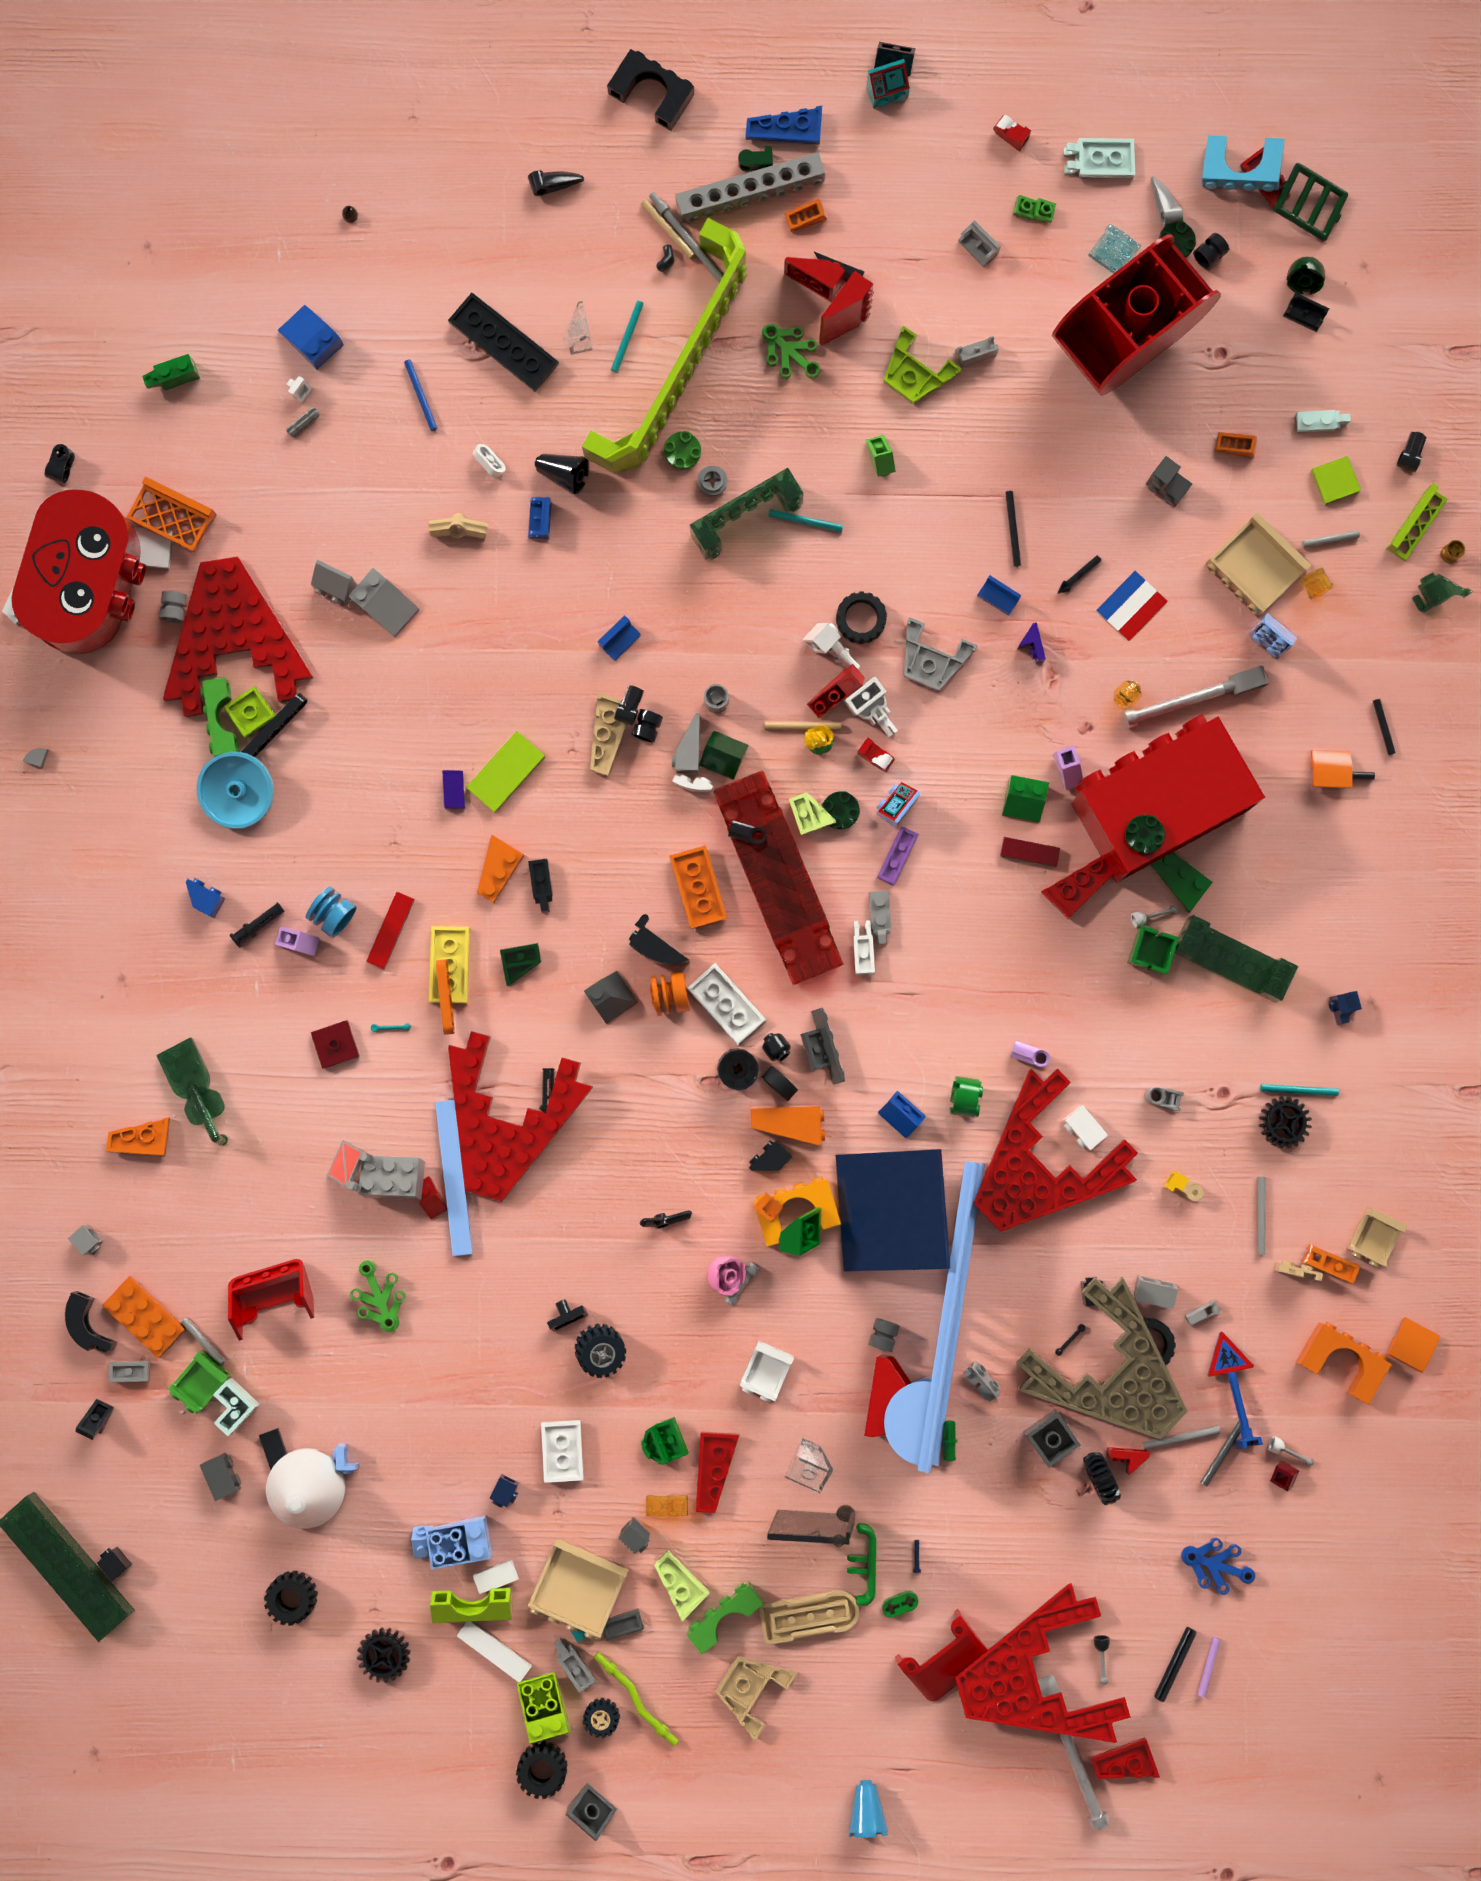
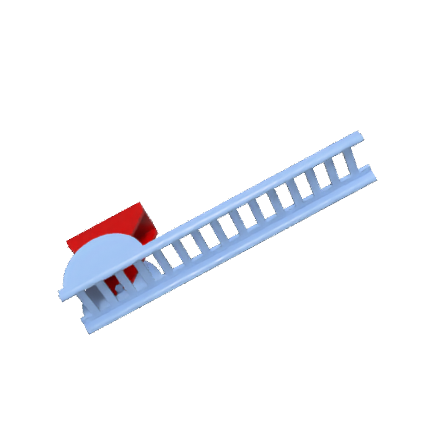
[864,1161,984,1473]

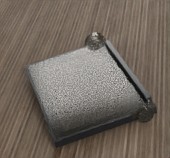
[767,1505,856,1547]

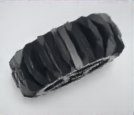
[1259,1096,1312,1148]
[1083,1451,1121,1506]
[357,1627,411,1683]

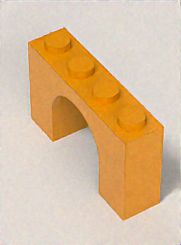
[753,1176,841,1247]

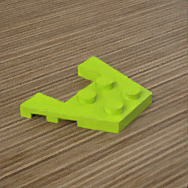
[883,326,962,404]

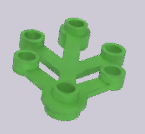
[762,324,820,379]
[350,1260,406,1332]

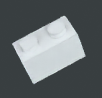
[1063,1105,1108,1150]

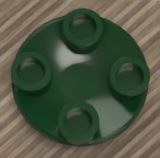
[1158,221,1196,258]
[822,791,860,829]
[1125,815,1165,854]

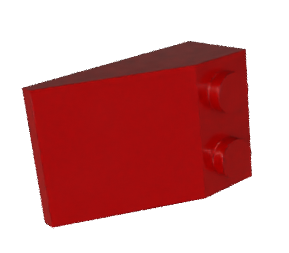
[784,257,845,303]

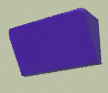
[442,770,465,810]

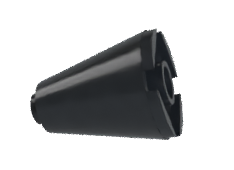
[534,454,589,494]

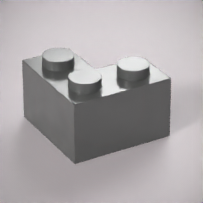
[1146,456,1192,507]

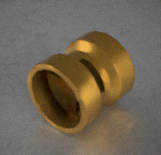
[1441,540,1465,563]

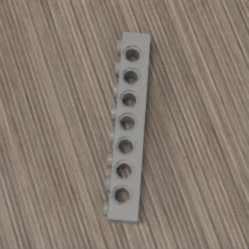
[675,152,825,222]

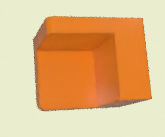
[754,1192,783,1222]

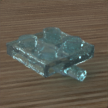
[1088,224,1141,274]

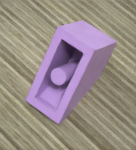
[275,926,319,956]

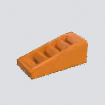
[785,199,827,232]
[1215,432,1257,458]

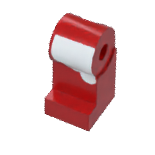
[993,115,1031,151]
[857,737,895,772]

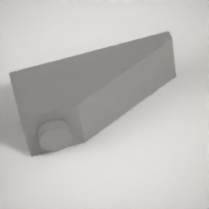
[672,713,700,773]

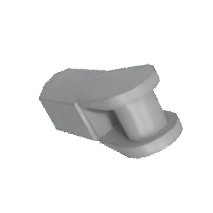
[1185,1299,1222,1327]

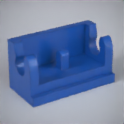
[528,497,552,539]

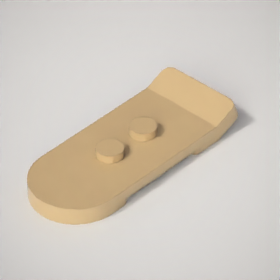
[759,1590,859,1644]

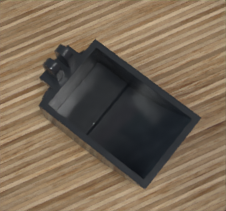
[629,914,690,966]

